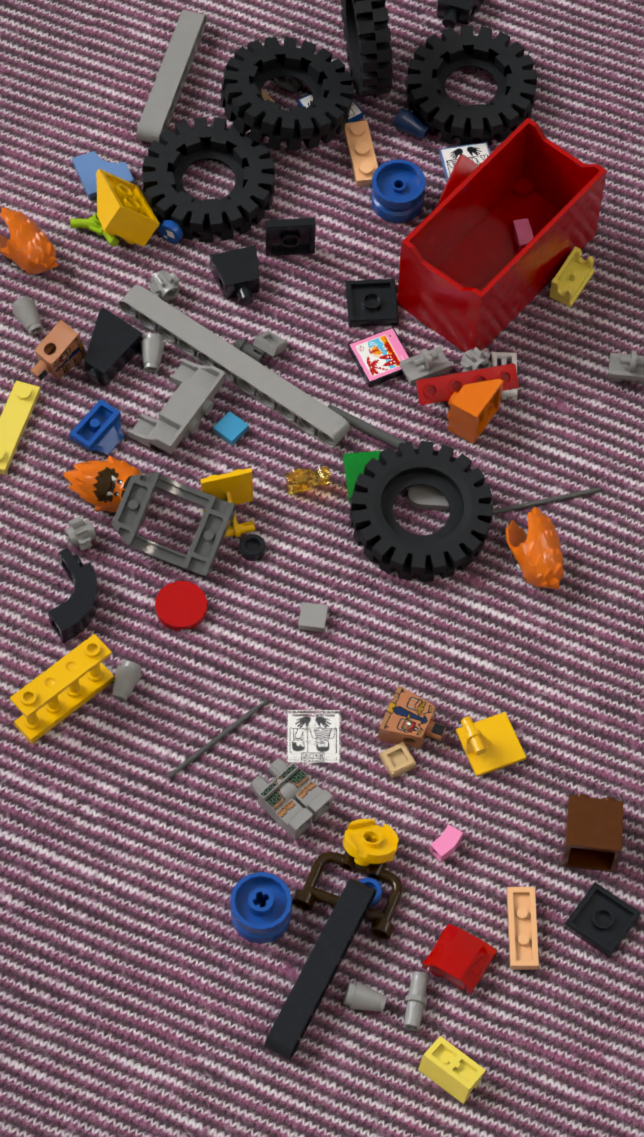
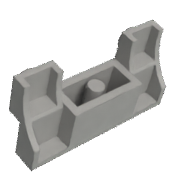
[128,358,226,454]

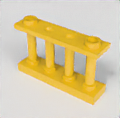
[10,634,115,744]

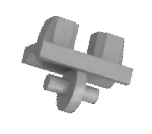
[400,346,452,387]
[608,350,644,385]

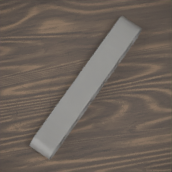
[136,10,207,143]

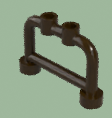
[292,851,403,939]

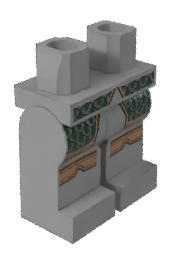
[251,758,333,840]

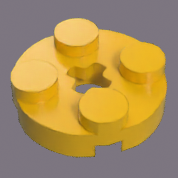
[342,819,399,866]

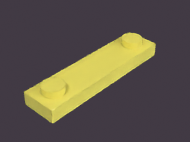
[0,380,41,475]

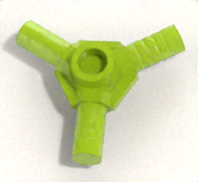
[70,213,119,247]

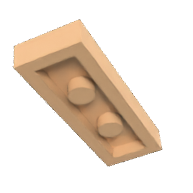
[344,120,378,187]
[506,887,539,970]

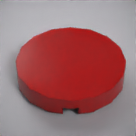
[155,581,207,631]

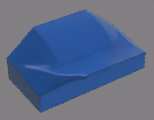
[69,399,124,455]

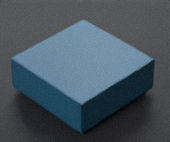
[213,411,249,446]

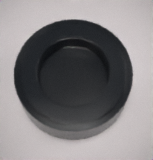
[239,534,266,561]

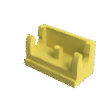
[549,246,595,307]
[418,1036,486,1104]

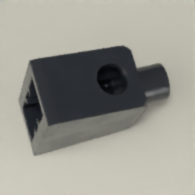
[437,0,484,29]
[210,245,260,306]

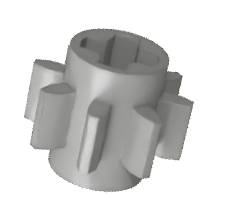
[149,270,181,301]
[460,347,492,372]
[64,517,96,551]

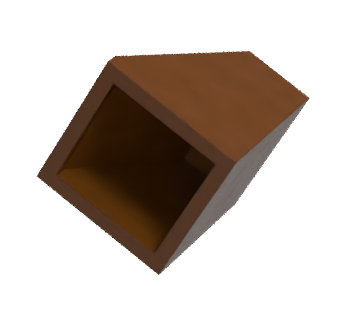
[561,794,624,873]

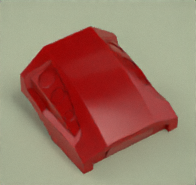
[422,924,498,994]

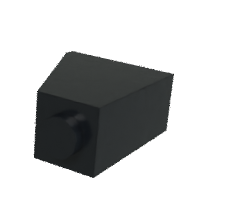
[84,308,143,387]

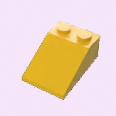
[96,169,160,247]

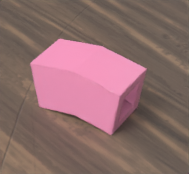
[513,218,534,252]
[430,825,463,863]

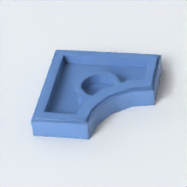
[72,151,134,200]

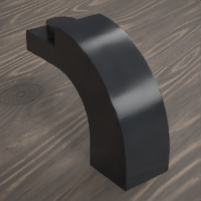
[48,547,99,643]

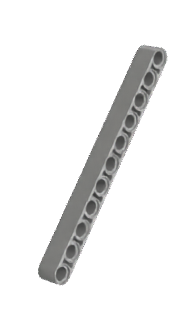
[118,284,351,448]

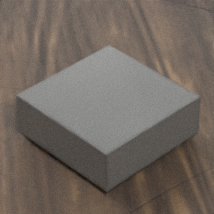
[253,331,288,357]
[298,602,328,632]

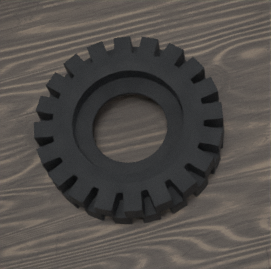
[341,0,393,97]
[406,26,537,146]
[221,37,354,150]
[142,117,275,242]
[350,441,493,582]

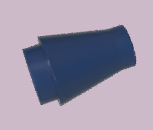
[392,108,429,140]

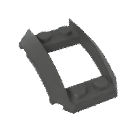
[111,471,236,577]

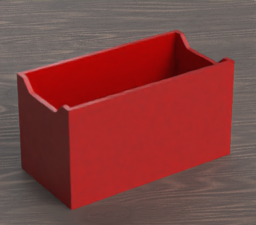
[397,118,607,352]

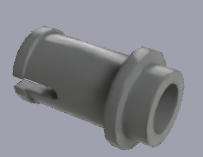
[234,338,266,363]

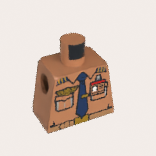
[30,320,86,381]
[378,686,446,749]

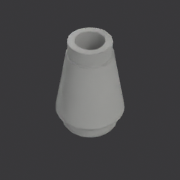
[12,296,43,335]
[140,333,165,373]
[111,660,142,702]
[343,982,387,1012]

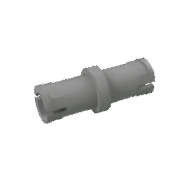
[403,971,428,1031]

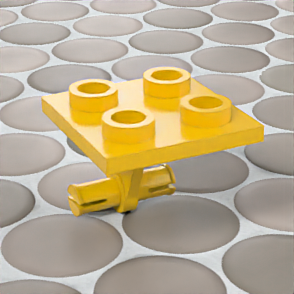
[200,468,255,538]
[455,712,526,777]

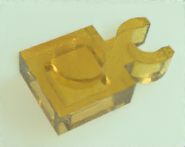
[286,467,331,495]

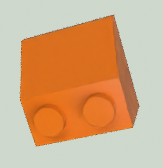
[447,379,503,444]

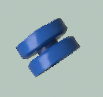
[371,159,426,223]
[230,872,292,944]

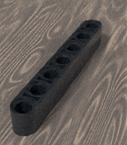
[264,878,377,1061]

